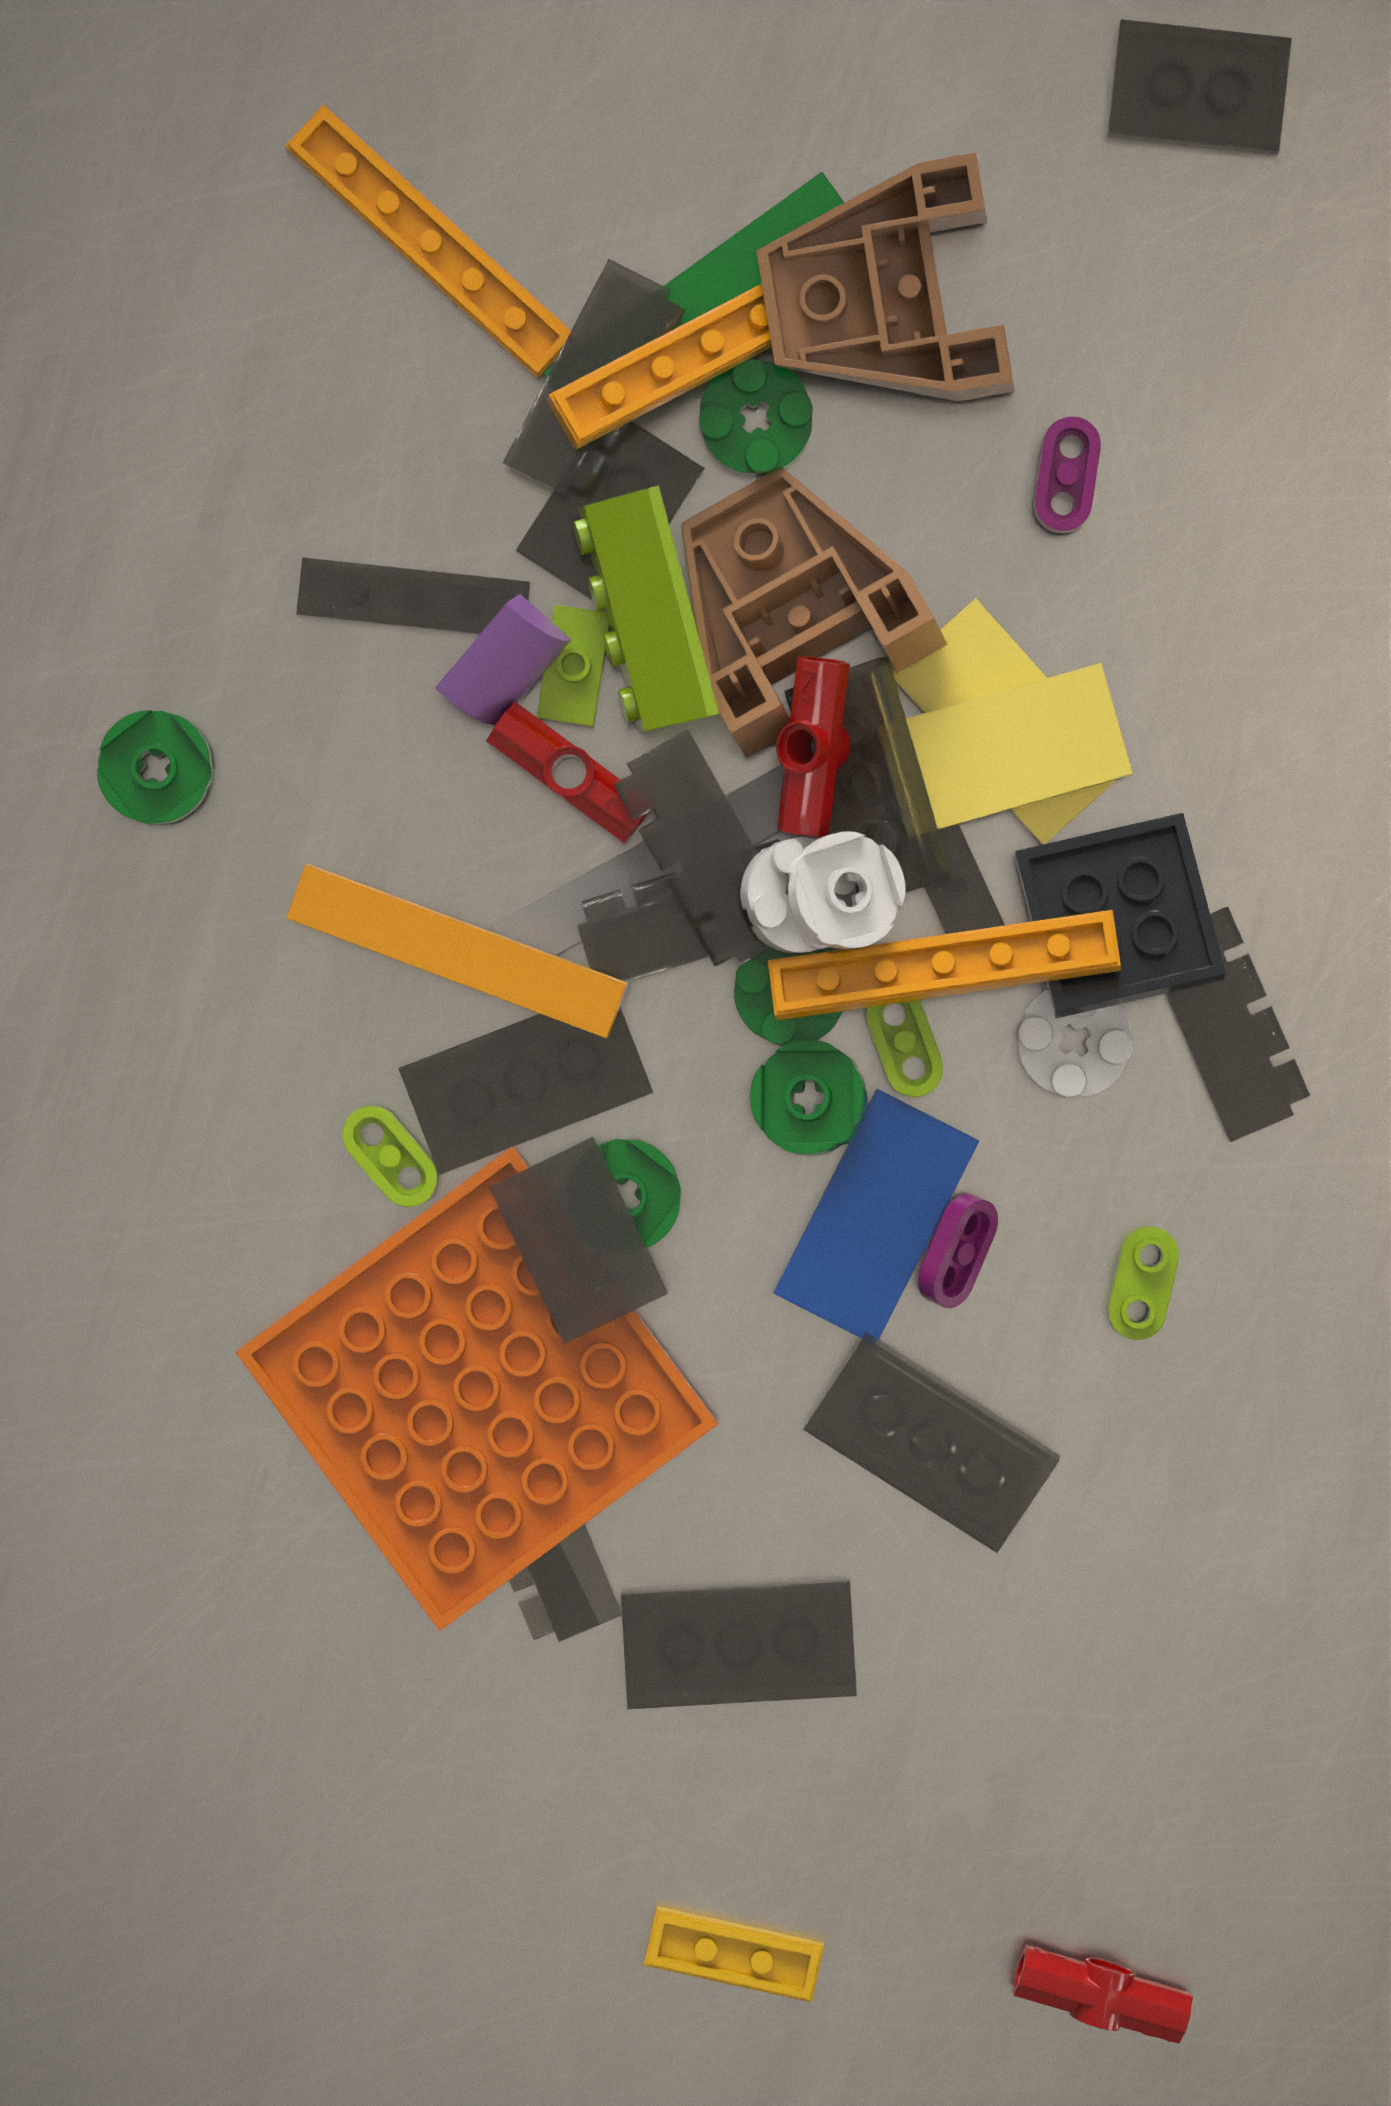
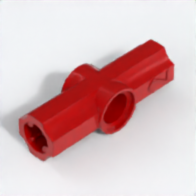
[776,656,850,837]
[485,701,654,845]
[1012,1945,1193,2044]

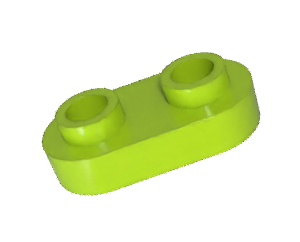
[865,1000,943,1097]
[342,1106,439,1207]
[1107,1226,1179,1340]

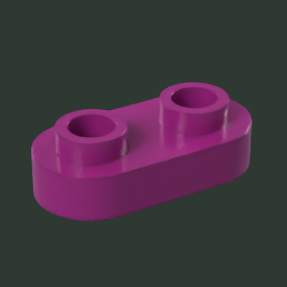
[1033,416,1101,534]
[918,1194,998,1308]

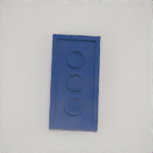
[773,1089,979,1345]

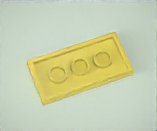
[890,598,1117,845]
[878,663,1133,838]

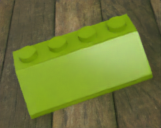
[573,485,719,732]

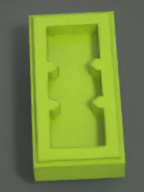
[537,604,610,728]

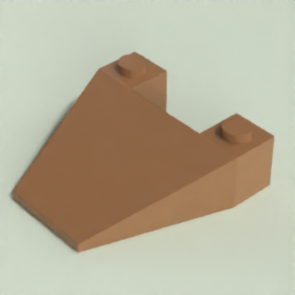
[756,152,1015,402]
[681,467,947,758]

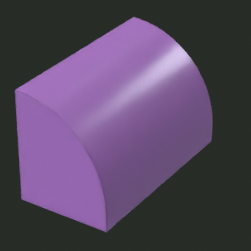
[435,594,571,725]

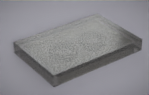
[1107,19,1292,156]
[515,421,705,610]
[489,1137,669,1344]

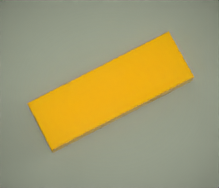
[644,1905,824,2003]

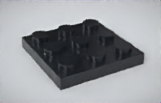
[1015,813,1226,1019]

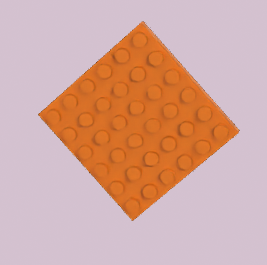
[235,1146,719,1632]

